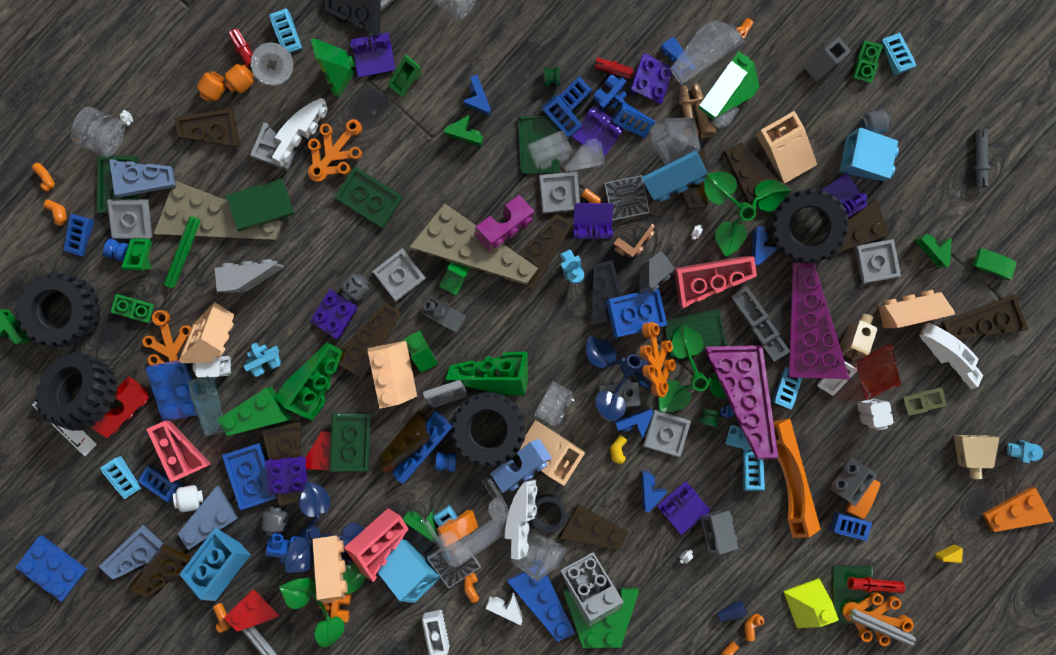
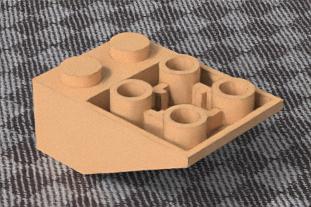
[756,111,817,184]
[520,420,585,486]

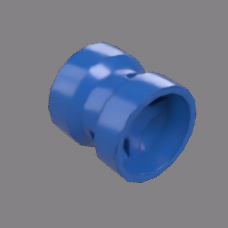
[103,239,129,262]
[436,451,457,472]

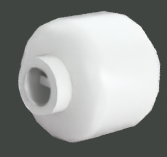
[173,485,203,512]

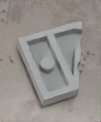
[250,123,295,170]

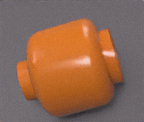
[225,64,254,93]
[197,71,227,102]

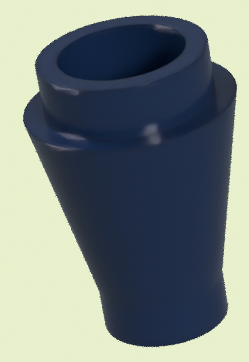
[717,600,748,623]

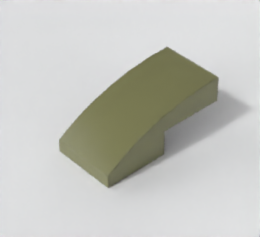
[903,387,947,416]

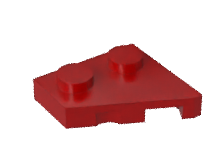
[306,431,330,470]
[224,589,279,632]

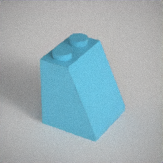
[839,128,899,182]
[378,539,441,603]

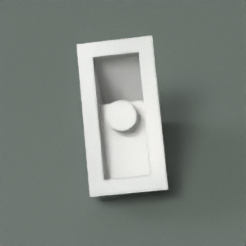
[817,362,857,396]
[486,592,522,625]

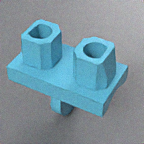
[560,250,584,284]
[243,343,281,377]
[725,425,752,451]
[1007,440,1043,463]

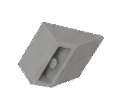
[215,259,284,293]
[560,552,624,627]

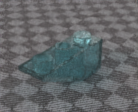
[188,377,224,436]

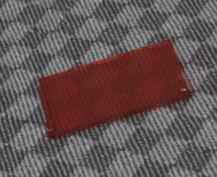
[855,344,901,400]

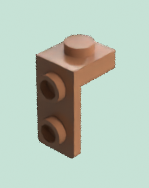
[613,224,655,258]

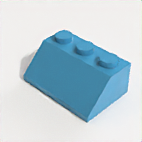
[641,151,708,202]
[179,528,251,601]

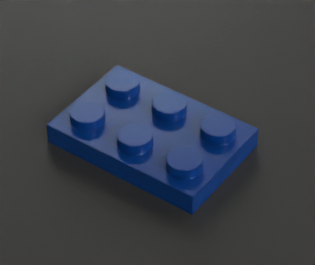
[606,288,667,338]
[146,360,202,422]
[222,443,277,510]
[15,535,88,602]

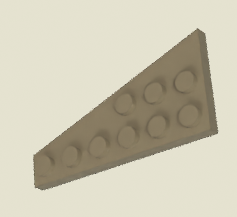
[154,181,284,240]
[410,204,538,285]

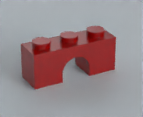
[90,376,148,438]

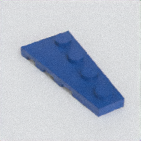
[392,410,453,484]
[507,563,575,642]

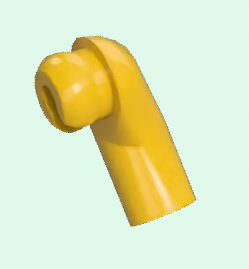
[610,435,627,464]

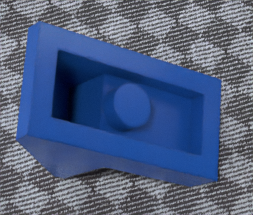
[463,75,492,116]
[751,226,778,266]
[614,408,653,438]
[641,470,667,512]

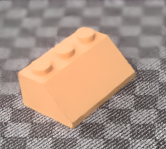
[878,290,955,328]
[179,302,234,363]
[368,341,417,408]
[313,536,347,604]

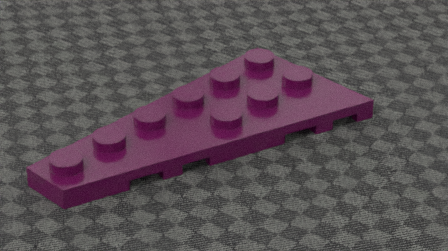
[789,262,850,380]
[704,345,778,460]

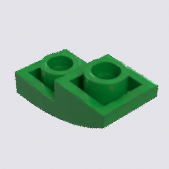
[853,40,883,83]
[973,248,1017,280]
[111,294,155,323]

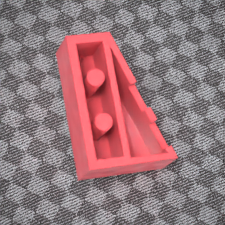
[147,420,211,482]
[344,509,408,582]

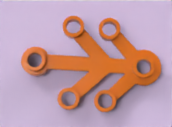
[308,119,362,182]
[143,310,192,365]
[640,322,676,397]
[843,592,914,646]

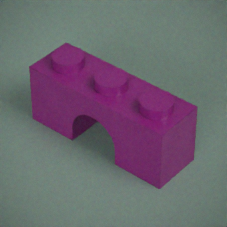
[474,195,535,252]

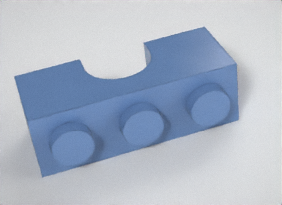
[490,439,552,493]

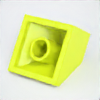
[783,578,839,628]

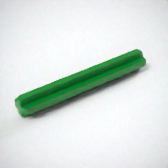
[164,216,200,288]

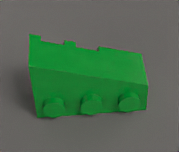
[217,387,292,436]

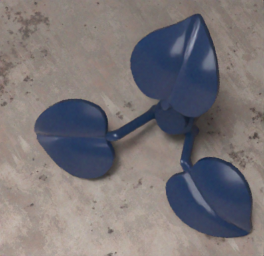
[586,335,664,422]
[284,482,364,573]

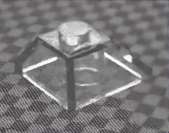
[649,118,700,166]
[565,138,606,172]
[511,528,567,581]

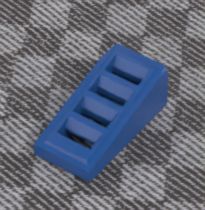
[659,37,695,74]
[553,76,592,119]
[543,94,582,138]
[612,102,656,138]
[63,213,95,257]
[138,465,183,502]
[829,512,872,541]

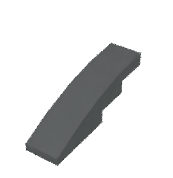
[731,286,790,363]

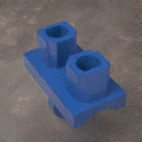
[593,75,627,112]
[265,533,300,563]

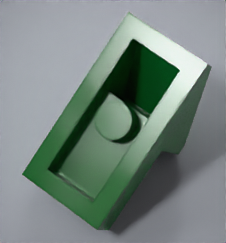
[387,55,421,97]
[444,116,484,147]
[914,234,952,268]
[121,238,152,270]
[439,262,471,296]
[0,309,31,344]
[403,330,438,373]
[403,509,438,542]

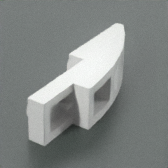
[272,98,327,167]
[919,323,983,389]
[505,479,537,560]

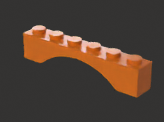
[773,419,821,538]

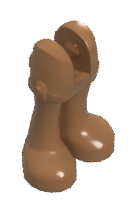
[678,83,717,141]

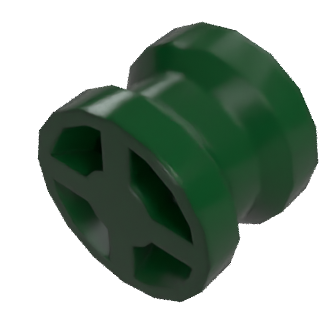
[544,67,560,87]
[698,408,720,427]

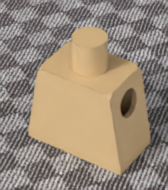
[840,313,877,360]
[954,435,999,479]

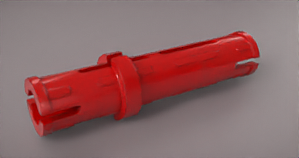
[847,577,905,594]

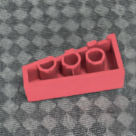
[674,256,757,308]

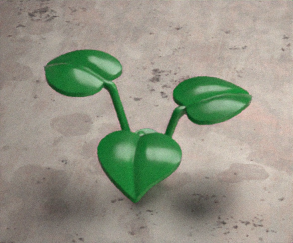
[704,172,791,256]
[659,325,727,412]
[279,563,365,648]

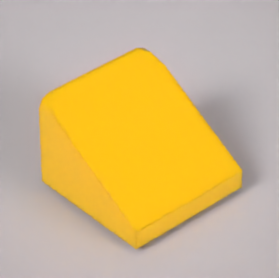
[935,545,963,563]

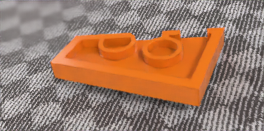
[982,487,1053,532]

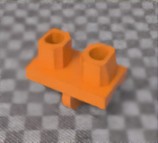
[319,593,352,623]

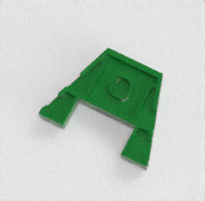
[564,588,639,648]

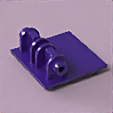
[351,32,396,77]
[630,53,674,104]
[572,106,624,159]
[821,173,868,217]
[573,203,613,239]
[310,289,358,339]
[265,456,308,495]
[657,481,710,535]

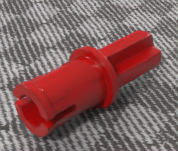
[228,29,258,67]
[594,57,633,79]

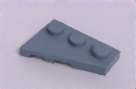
[109,159,176,198]
[178,486,239,550]
[99,525,163,579]

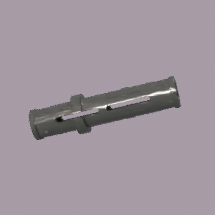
[974,129,990,188]

